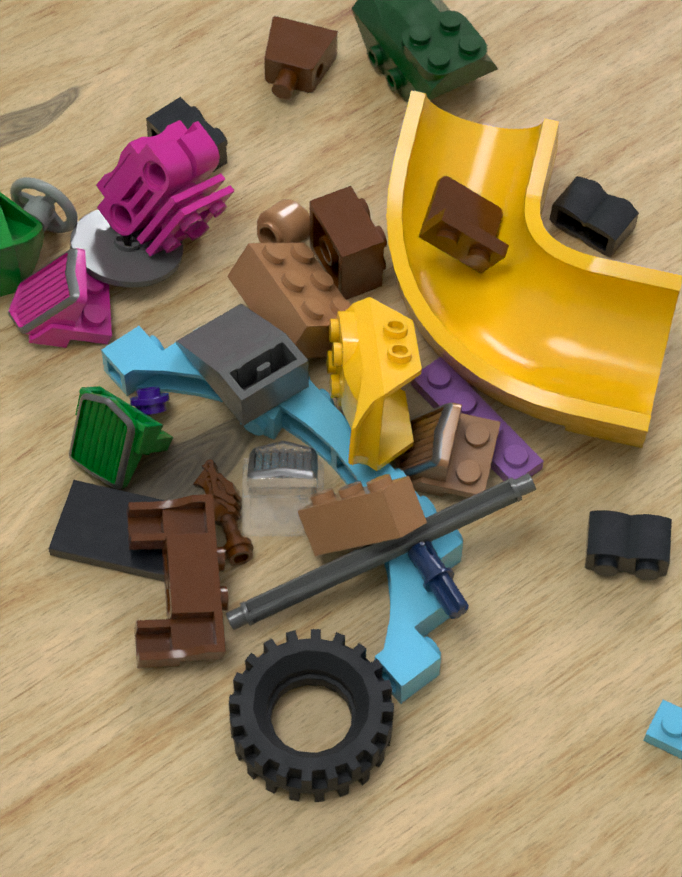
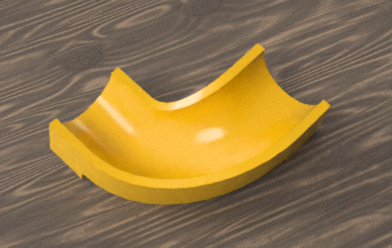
[386,90,682,448]

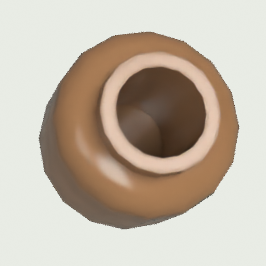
[257,199,310,243]

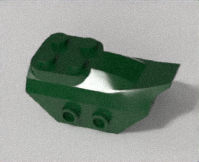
[351,0,498,102]

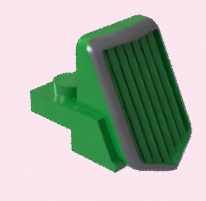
[69,386,174,489]

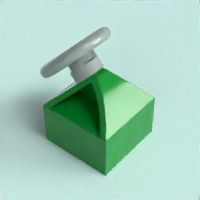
[0,177,78,297]

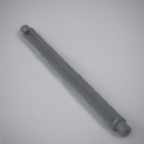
[226,473,536,630]

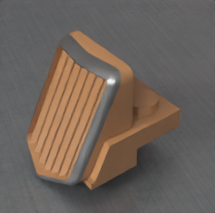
[395,402,501,498]

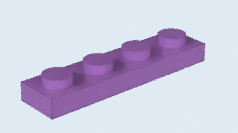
[411,357,543,481]

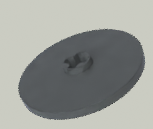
[70,210,183,288]

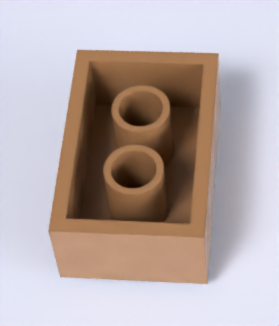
[227,243,351,358]

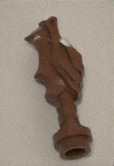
[193,459,254,565]

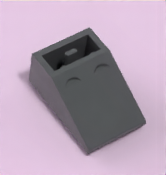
[176,304,309,426]

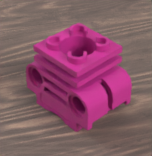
[96,120,235,256]

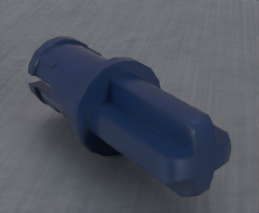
[408,541,469,619]

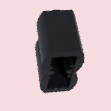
[549,176,639,257]
[585,510,672,580]

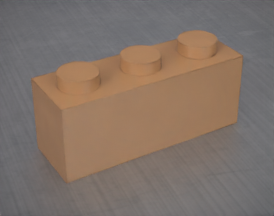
[297,474,427,556]

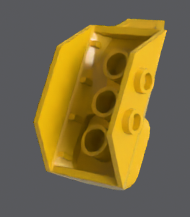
[326,297,422,471]

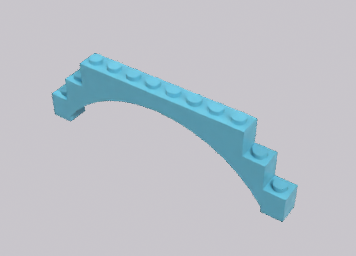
[101,326,463,704]

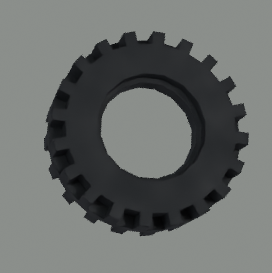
[229,629,394,802]

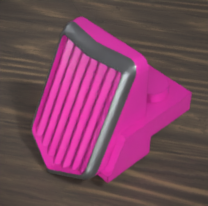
[8,248,112,348]

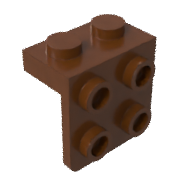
[418,176,509,273]

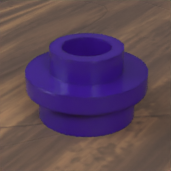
[130,386,170,415]

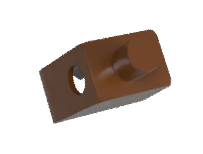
[264,16,338,99]

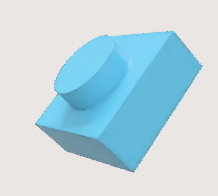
[240,406,282,440]
[643,699,682,759]

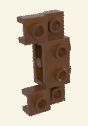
[127,494,228,668]

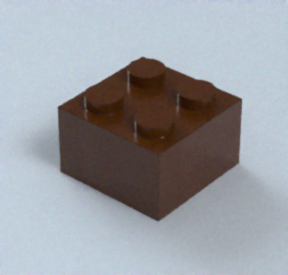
[309,186,387,300]

